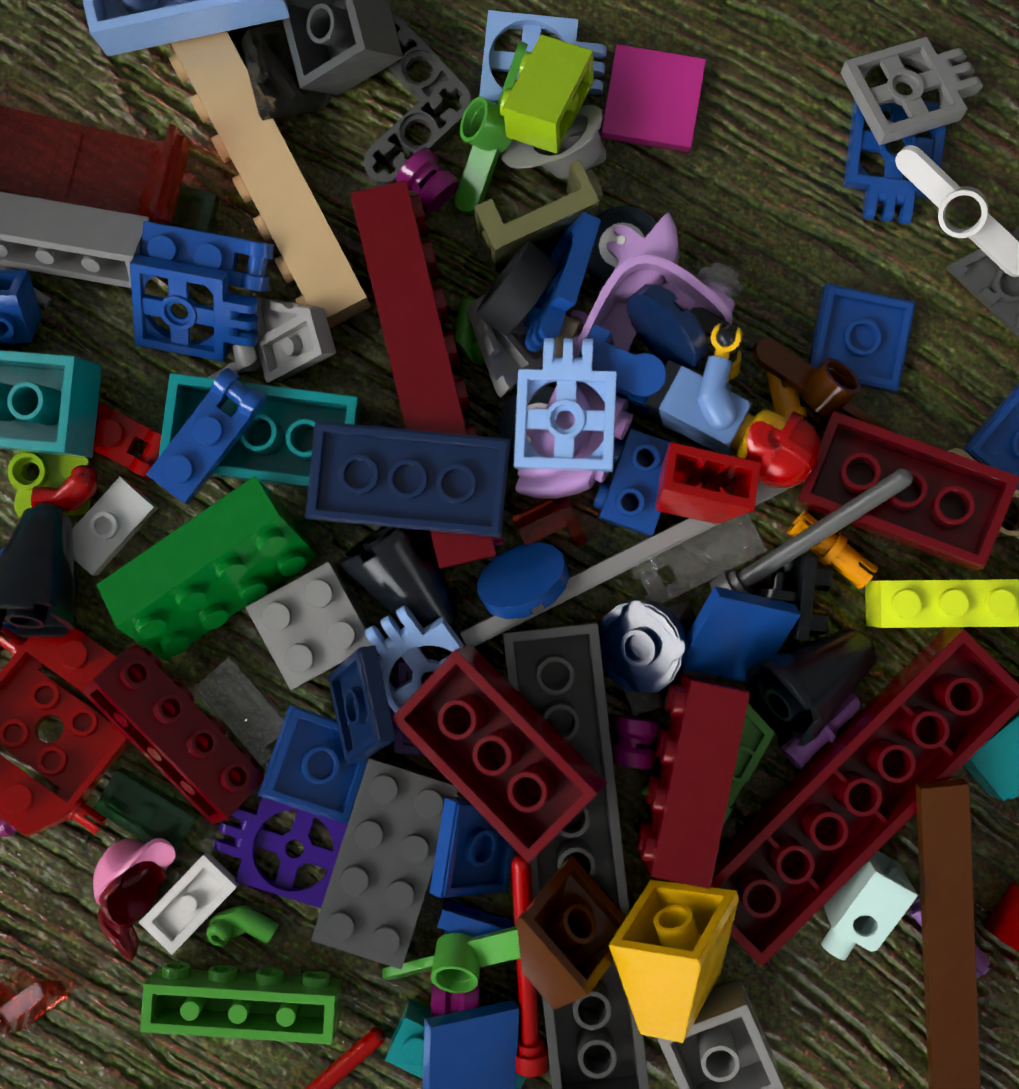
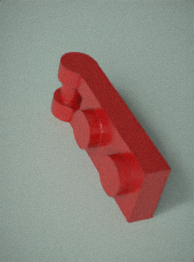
[93,401,161,482]

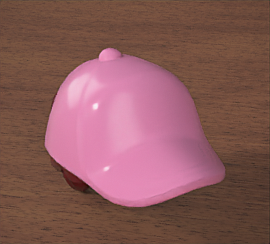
[93,838,175,962]

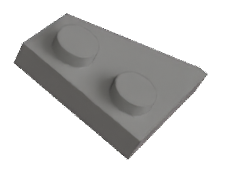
[466,293,544,398]
[254,297,336,383]

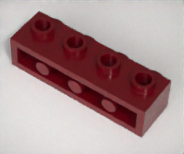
[81,642,264,824]

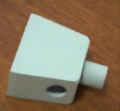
[821,851,918,960]

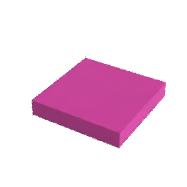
[601,44,706,153]

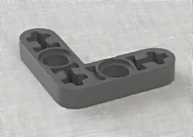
[364,15,471,187]

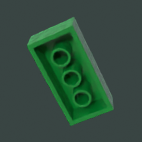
[96,475,318,661]

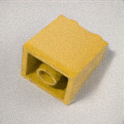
[609,880,739,1043]

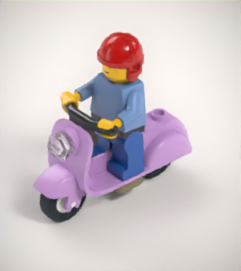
[498,205,820,499]

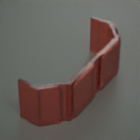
[0,106,192,224]

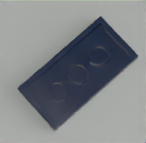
[305,421,511,538]

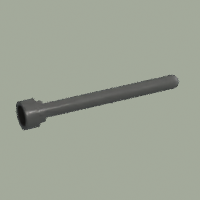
[710,468,913,594]

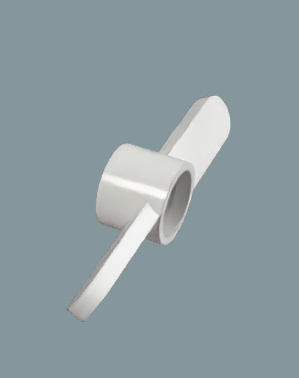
[895,145,1019,277]

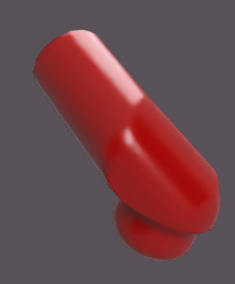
[31,465,97,512]

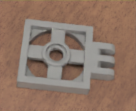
[840,37,983,146]

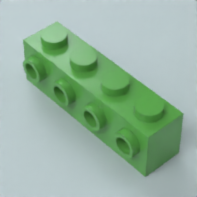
[140,962,342,1044]

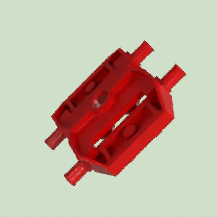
[0,623,133,837]

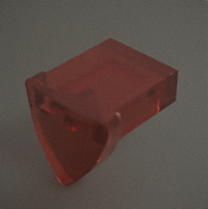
[511,496,588,547]
[0,980,69,1033]

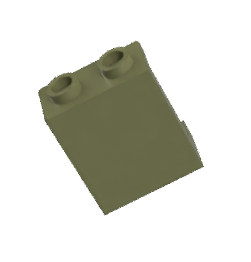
[474,159,603,272]

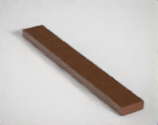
[915,779,980,1089]

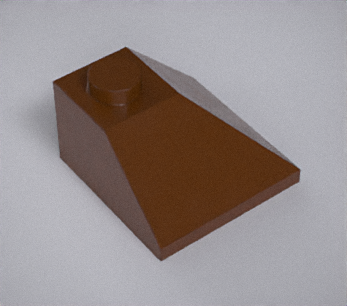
[516,856,626,1010]

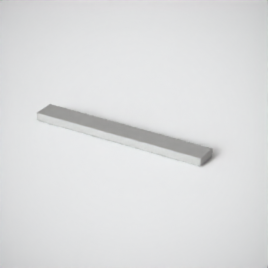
[460,482,798,647]

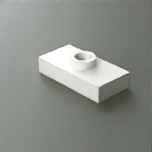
[72,477,158,576]
[138,851,240,955]

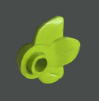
[8,451,91,518]

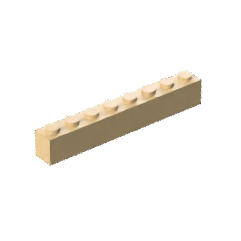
[169,31,371,328]

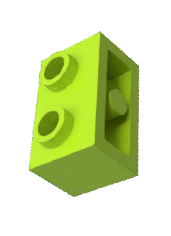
[500,34,594,154]

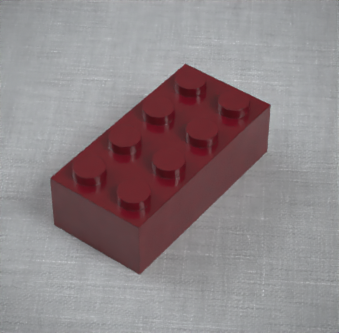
[798,411,1019,572]
[391,645,607,864]
[636,674,750,889]

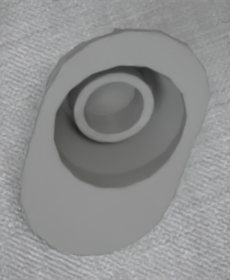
[501,105,606,179]

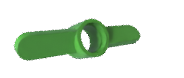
[455,40,528,214]
[382,926,520,993]

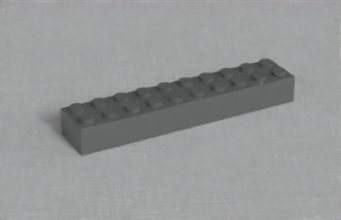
[503,622,649,1089]

